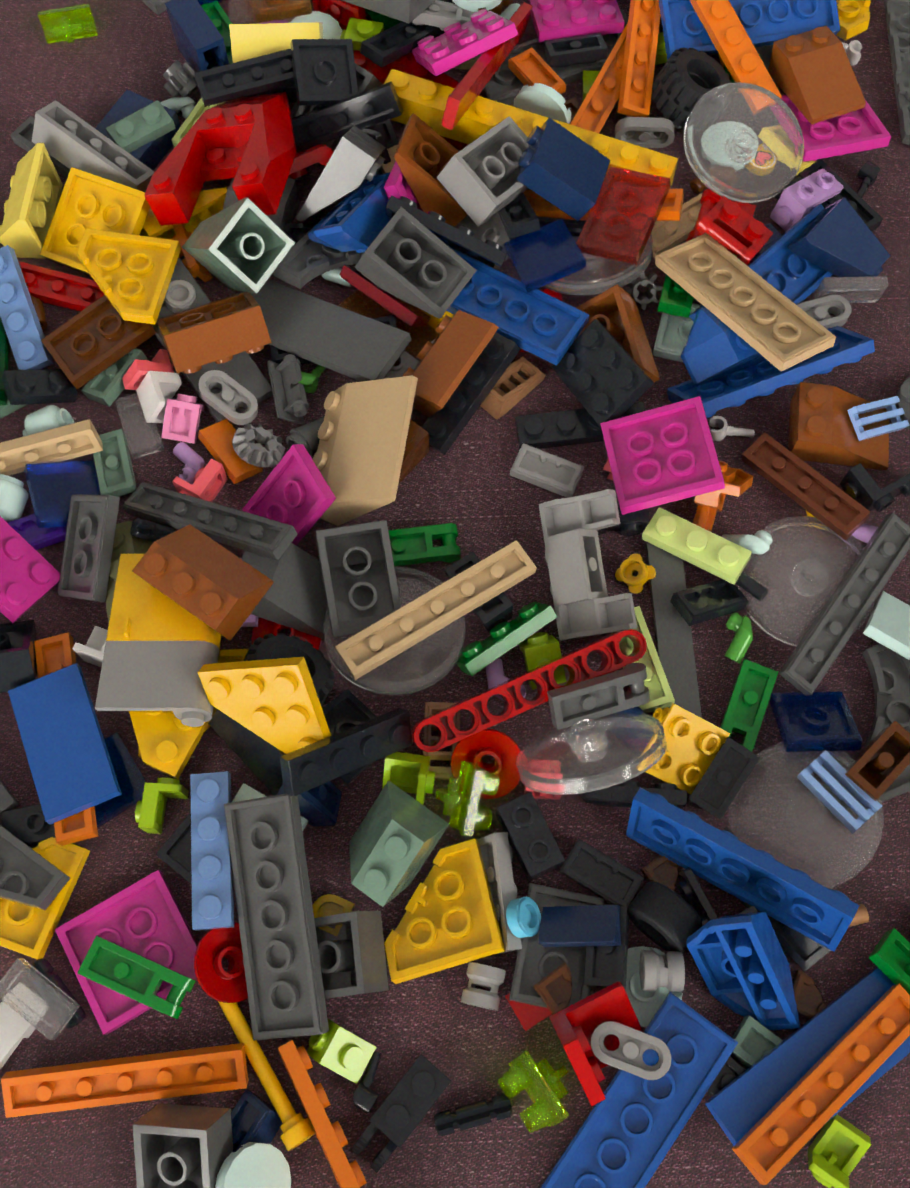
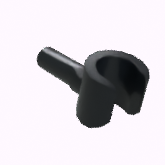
[856,161,880,198]
[353,1051,382,1114]

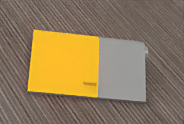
[95,554,221,727]

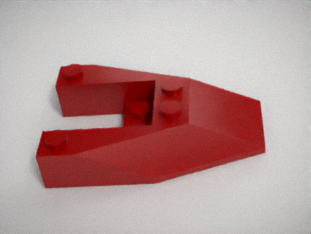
[144,92,296,226]

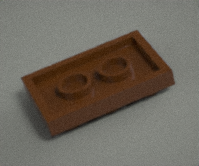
[41,295,156,389]

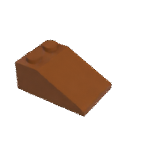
[768,26,866,125]
[393,113,468,227]
[788,382,889,471]

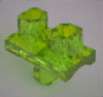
[38,4,98,44]
[435,761,500,837]
[498,1051,569,1133]

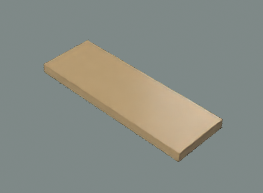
[655,233,836,372]

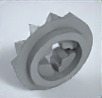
[232,423,285,467]

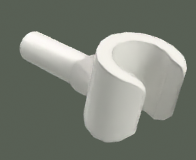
[842,40,862,66]
[709,416,755,441]

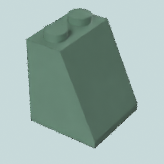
[182,197,295,294]
[349,781,449,907]

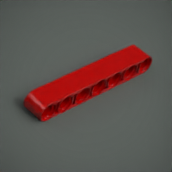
[412,629,647,752]

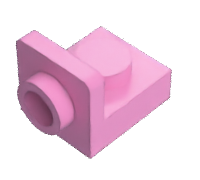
[161,393,205,444]

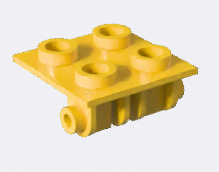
[637,703,730,795]

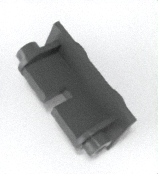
[267,354,309,425]

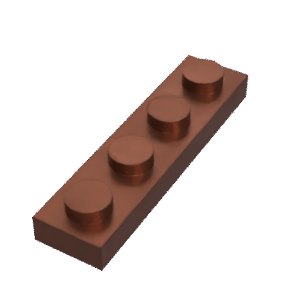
[742,432,870,540]

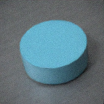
[506,897,541,938]

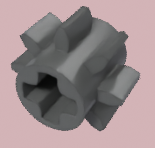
[163,60,198,98]
[623,268,663,310]

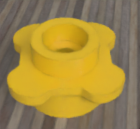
[615,553,656,594]

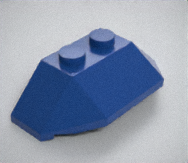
[307,172,391,253]
[680,307,761,385]
[686,911,800,1030]

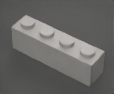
[31,100,154,192]

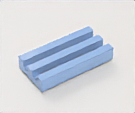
[847,396,910,441]
[797,750,882,834]

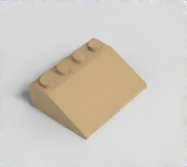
[313,375,418,526]

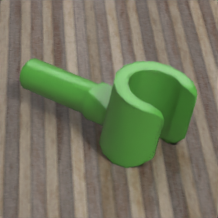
[298,365,326,393]

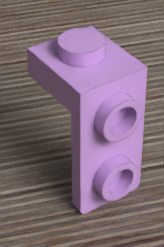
[770,169,843,231]

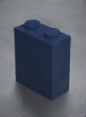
[165,0,229,72]
[95,90,181,170]
[516,117,610,221]

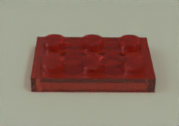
[576,166,671,265]

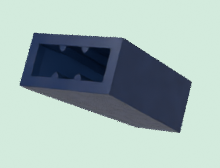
[788,197,891,284]

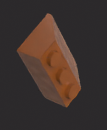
[575,284,660,382]
[157,292,272,374]
[401,310,499,418]
[132,524,274,641]

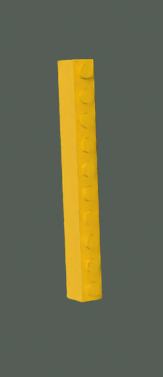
[384,69,678,189]

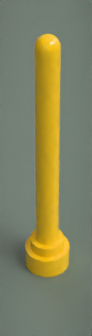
[218,1001,316,1152]

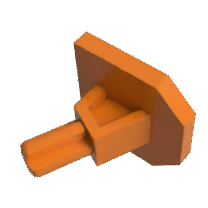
[693,461,753,532]

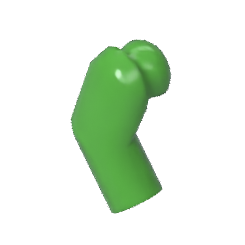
[724,612,753,664]

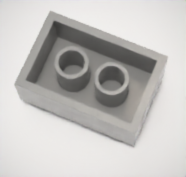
[437,116,530,227]

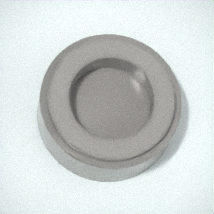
[164,280,197,313]

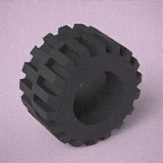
[652,47,734,132]
[243,633,335,707]

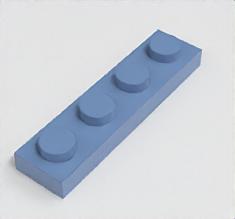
[0,245,54,370]
[190,771,234,931]

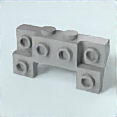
[539,489,637,641]

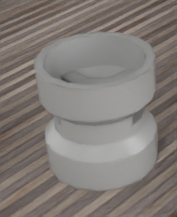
[639,950,685,992]
[461,962,506,1011]

